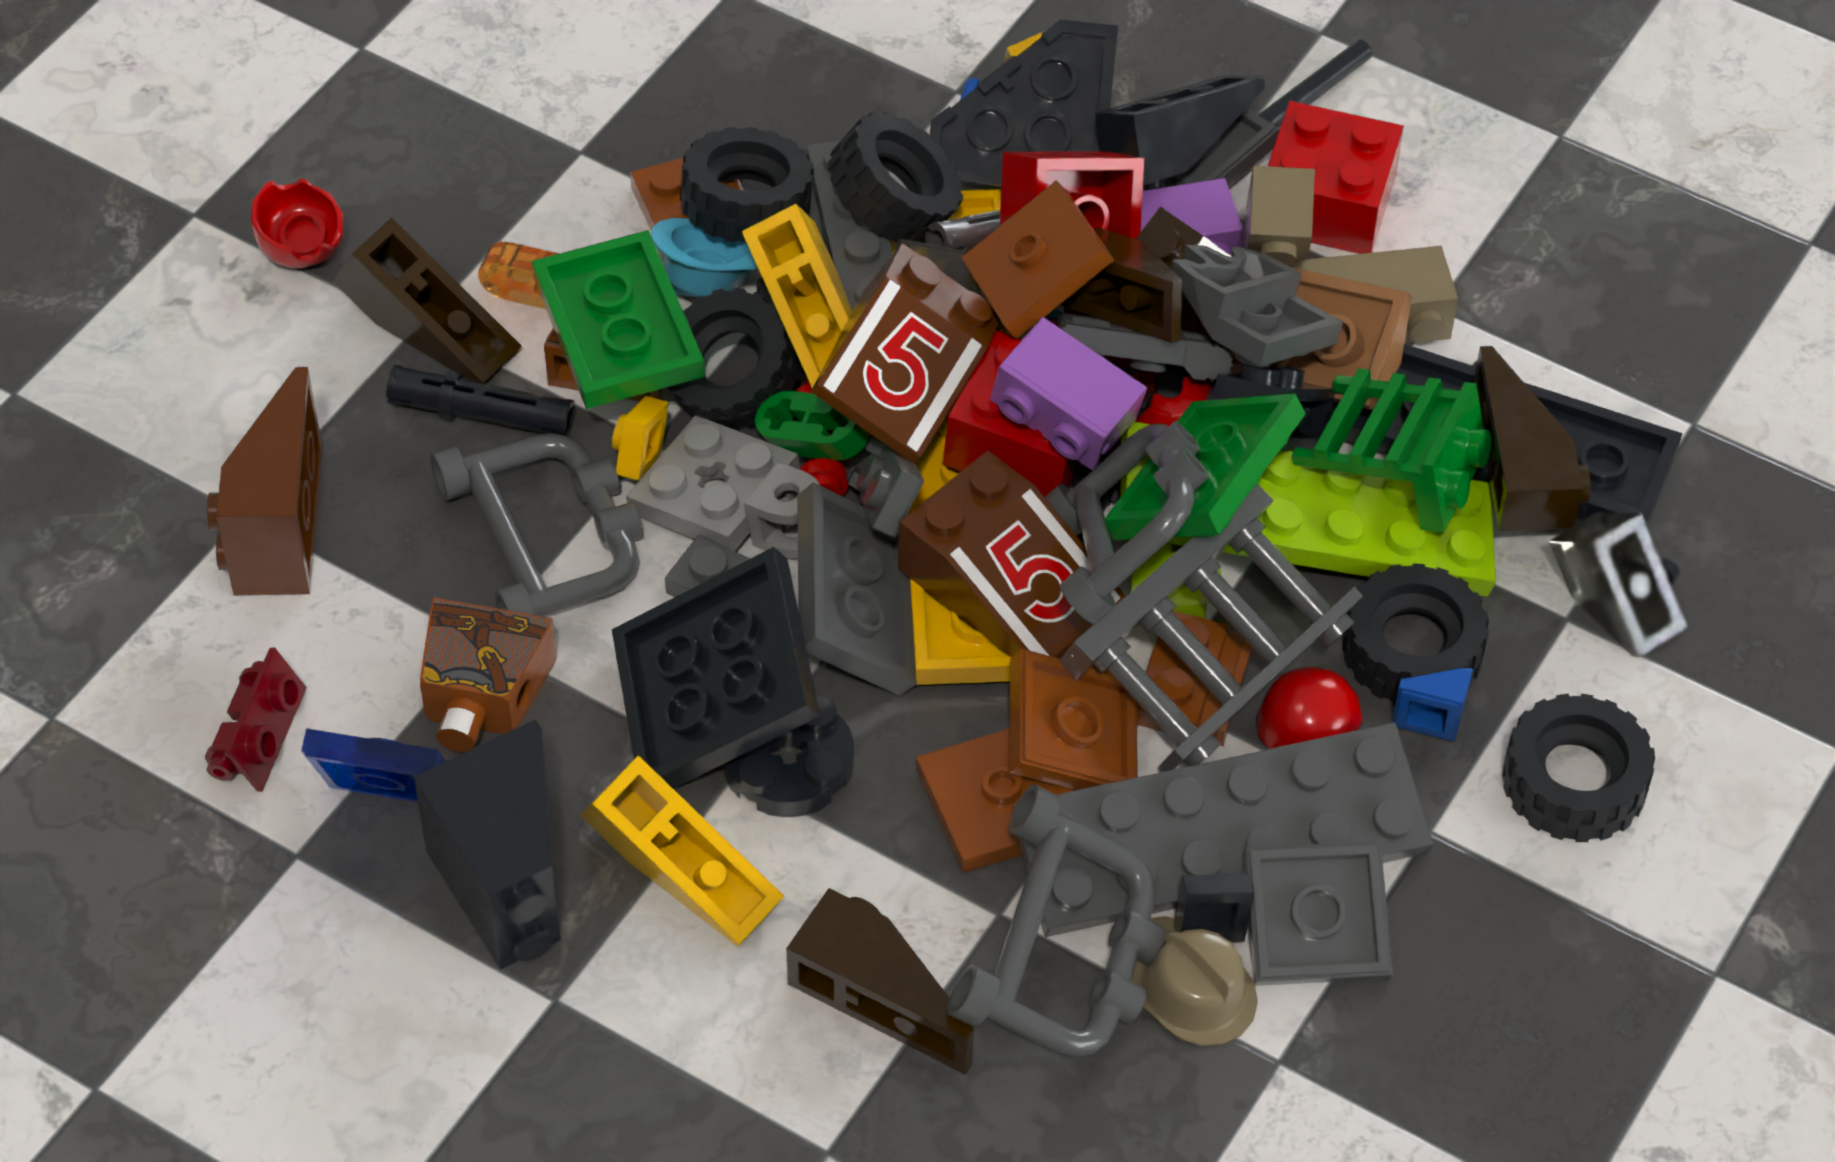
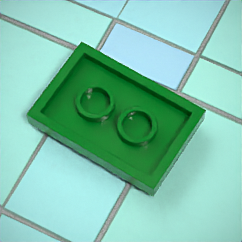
[531,230,705,409]
[1104,393,1305,540]

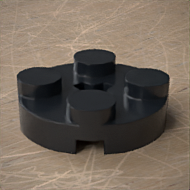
[723,695,854,817]

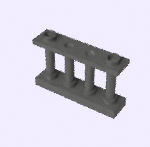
[1059,484,1363,772]

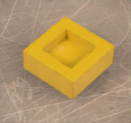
[612,396,669,481]

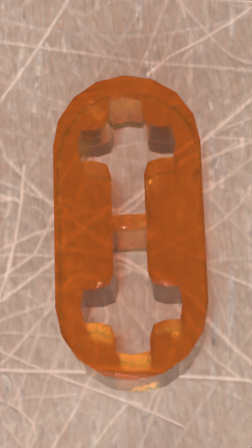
[478,242,559,309]

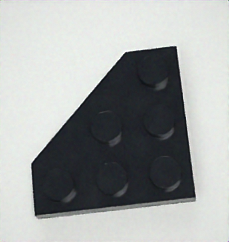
[929,19,1118,190]

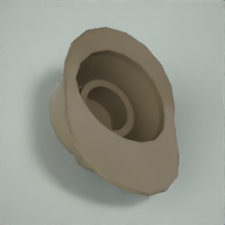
[1131,916,1258,1047]

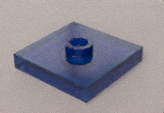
[301,728,446,802]

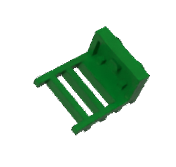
[1292,368,1491,533]

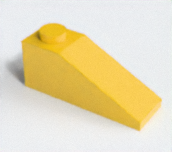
[742,204,852,388]
[580,756,784,946]

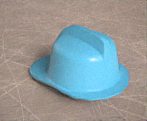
[651,218,758,297]

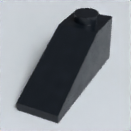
[1095,75,1265,191]

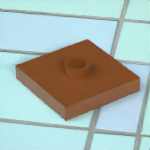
[961,180,1114,339]
[1009,648,1138,790]
[916,728,1073,873]

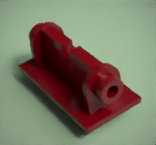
[205,647,307,792]

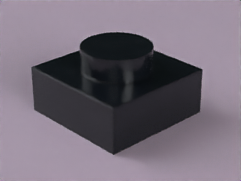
[1173,874,1255,942]

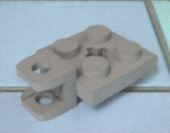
[626,415,819,559]

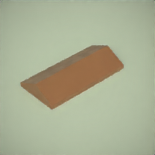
[1177,254,1412,410]

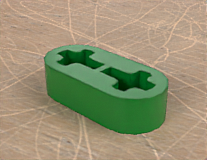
[755,391,870,461]

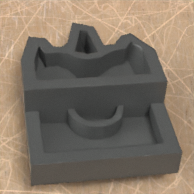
[1172,245,1343,367]

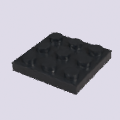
[612,547,820,788]

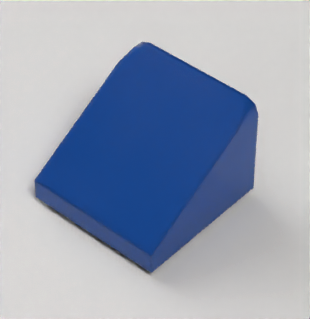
[1392,668,1473,741]

